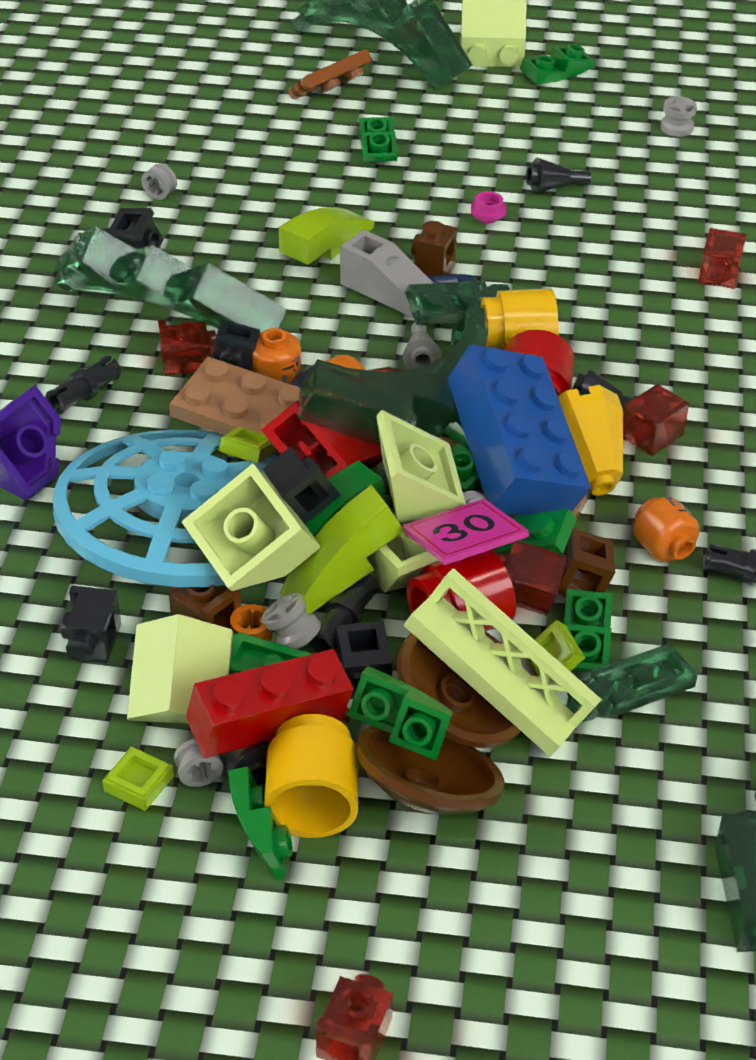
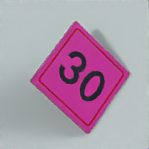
[402,499,529,565]

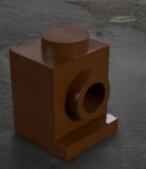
[411,221,457,276]
[555,527,616,596]
[169,584,242,629]

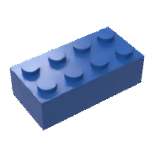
[447,344,591,515]

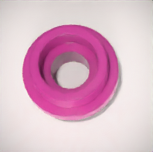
[471,191,506,223]

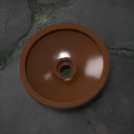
[397,631,521,748]
[355,726,505,815]

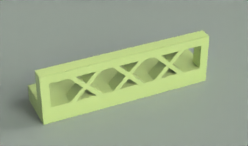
[403,568,602,757]

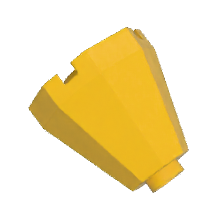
[557,385,623,496]

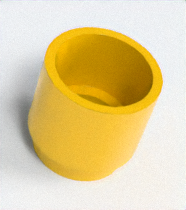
[480,289,559,350]
[264,714,358,838]

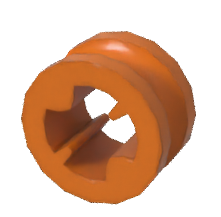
[230,604,272,641]

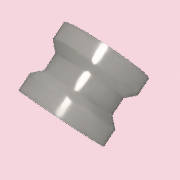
[660,96,697,137]
[261,593,321,649]

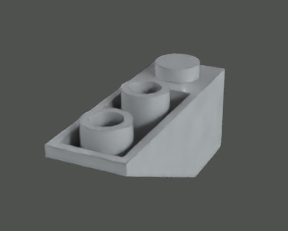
[340,229,454,326]

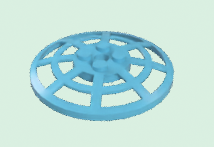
[53,429,279,587]

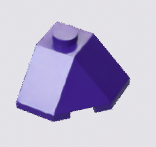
[0,385,61,501]

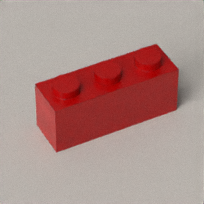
[186,649,354,759]

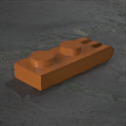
[289,49,373,99]

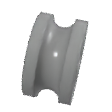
[141,163,177,200]
[174,739,223,787]

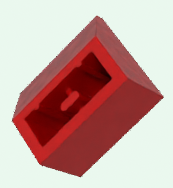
[261,388,383,479]

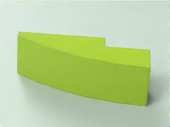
[279,207,374,265]
[279,485,403,614]

